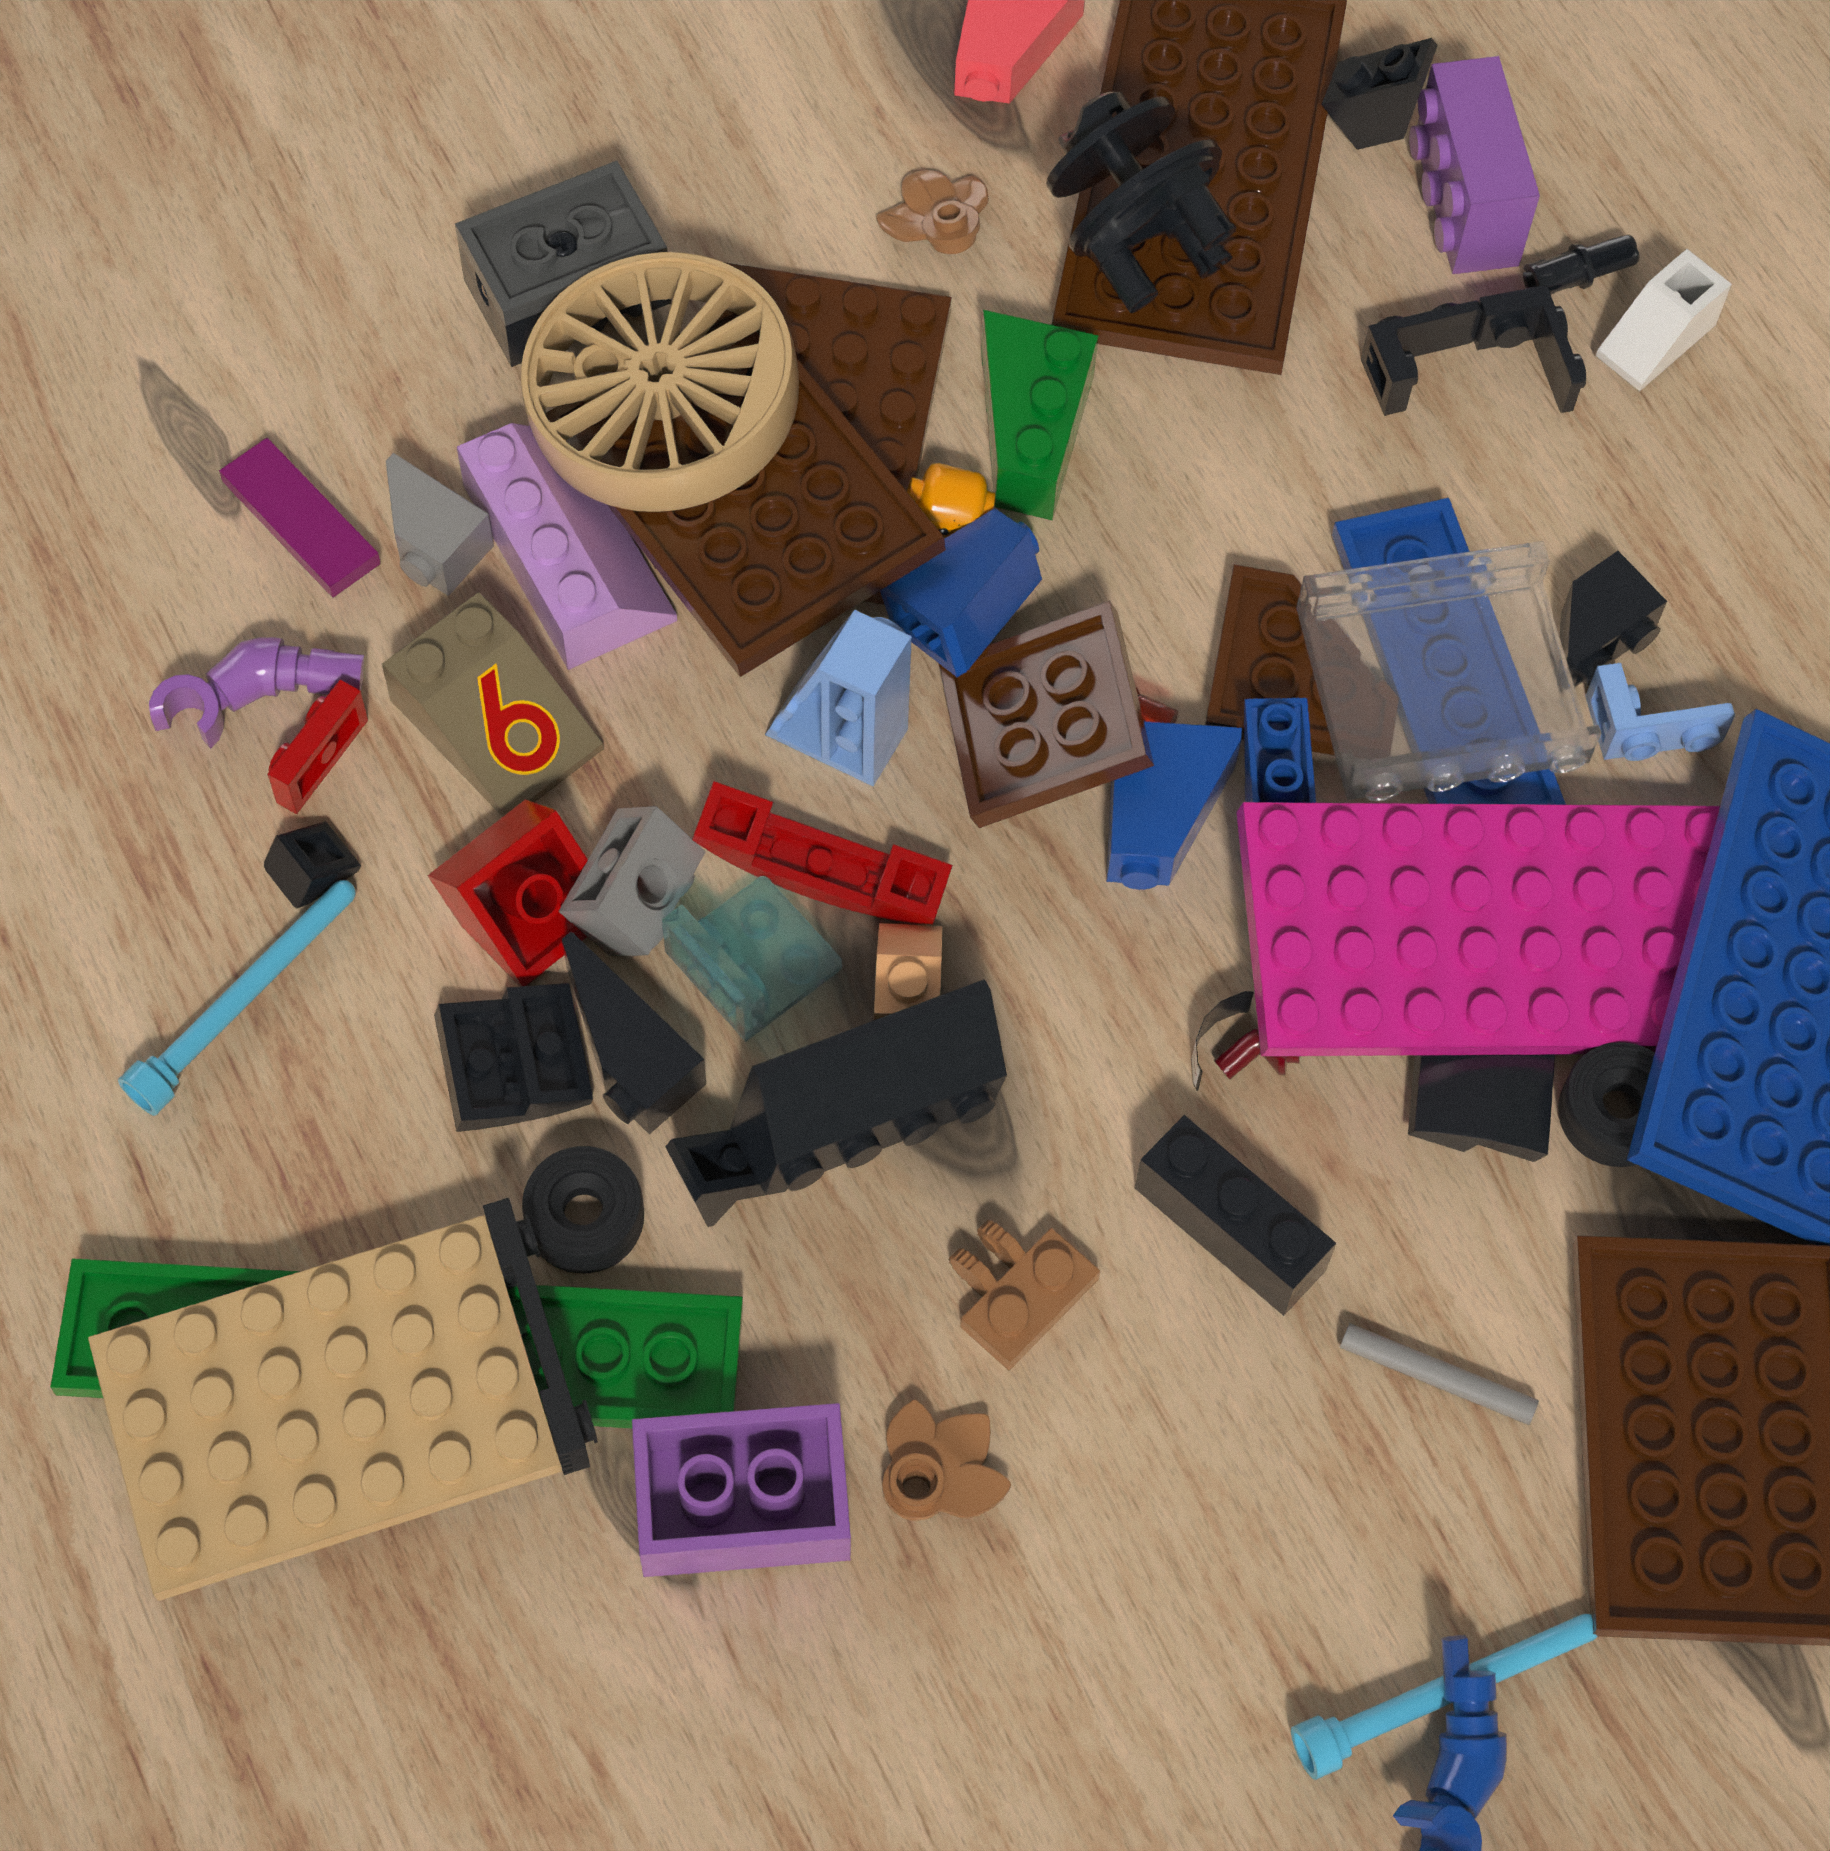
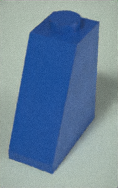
[880,508,1042,677]
[1106,721,1242,890]

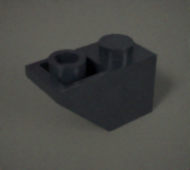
[1321,38,1438,150]
[1556,551,1667,695]

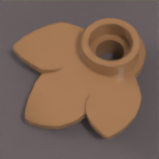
[876,170,989,254]
[882,1400,1011,1521]

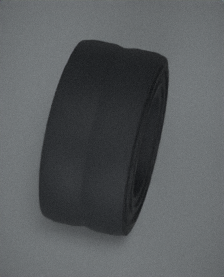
[1558,1042,1655,1167]
[522,1146,644,1274]

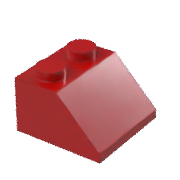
[427,799,588,986]

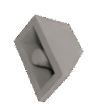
[386,453,494,596]

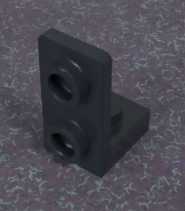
[1474,285,1586,413]
[1361,300,1482,416]

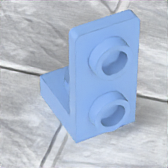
[1585,663,1735,761]

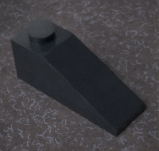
[562,931,706,1135]

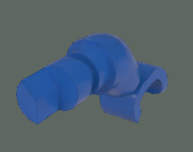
[1393,1635,1507,1851]

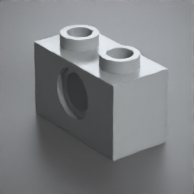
[559,806,706,956]

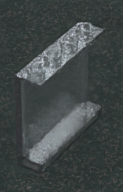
[1296,541,1601,801]

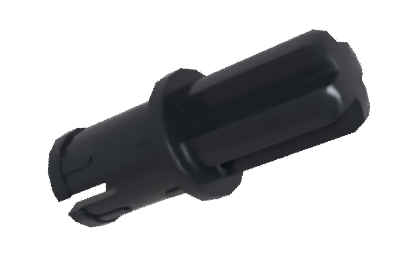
[1523,235,1640,295]

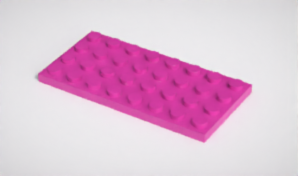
[1236,802,1720,1056]

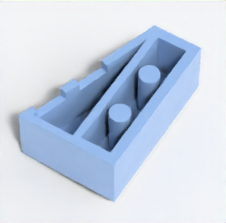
[765,610,912,786]

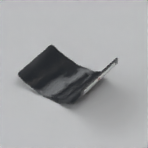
[1191,991,1254,1091]

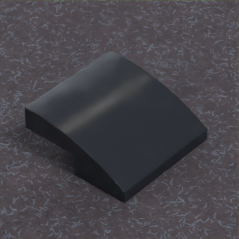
[434,983,593,1132]
[1408,1054,1555,1162]

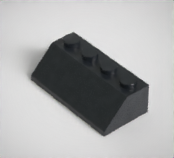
[730,979,1007,1195]

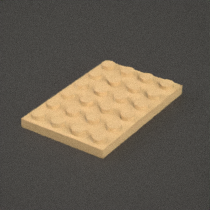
[88,1215,562,1601]

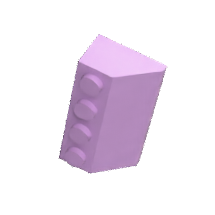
[457,423,677,670]

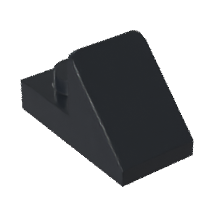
[665,1130,788,1227]

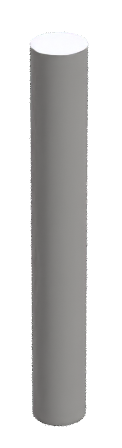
[1340,1323,1539,1425]

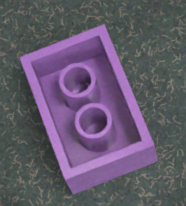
[1409,56,1540,275]
[632,1403,851,1577]

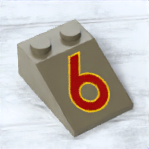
[382,592,604,817]

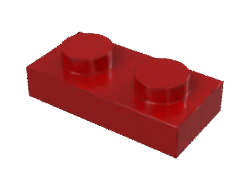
[267,680,368,814]

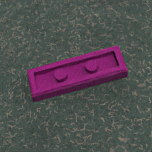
[219,438,381,598]

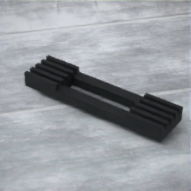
[483,1198,598,1475]

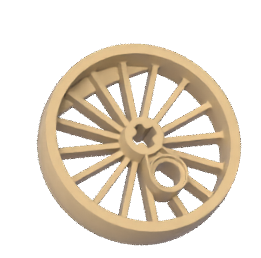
[521,252,799,512]

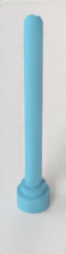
[118,880,356,1116]
[1291,1614,1598,1780]

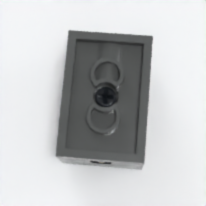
[455,161,671,367]

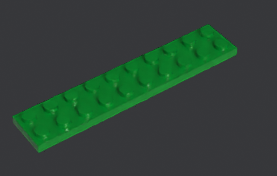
[50,1258,743,1429]

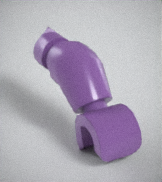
[149,637,364,749]

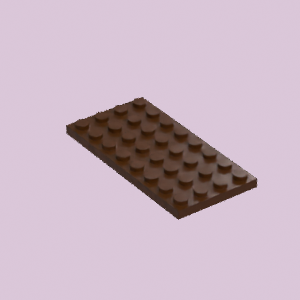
[1052,0,1347,375]

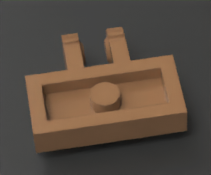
[948,1220,1100,1371]

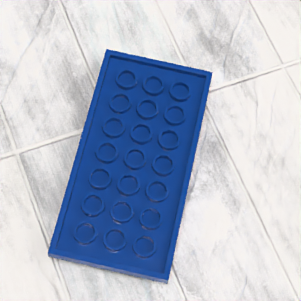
[1627,709,1830,1246]

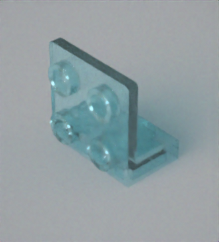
[662,876,842,1042]

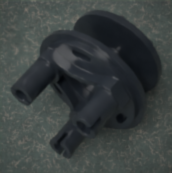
[1046,92,1237,313]

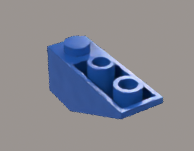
[1244,698,1316,803]

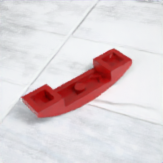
[692,781,953,925]

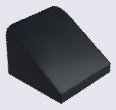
[264,821,361,908]

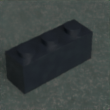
[1134,1115,1336,1316]

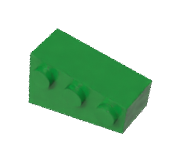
[981,309,1099,521]

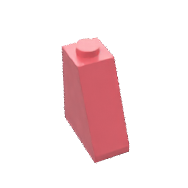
[954,0,1085,104]

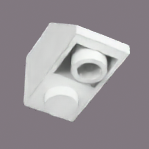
[1596,249,1732,392]

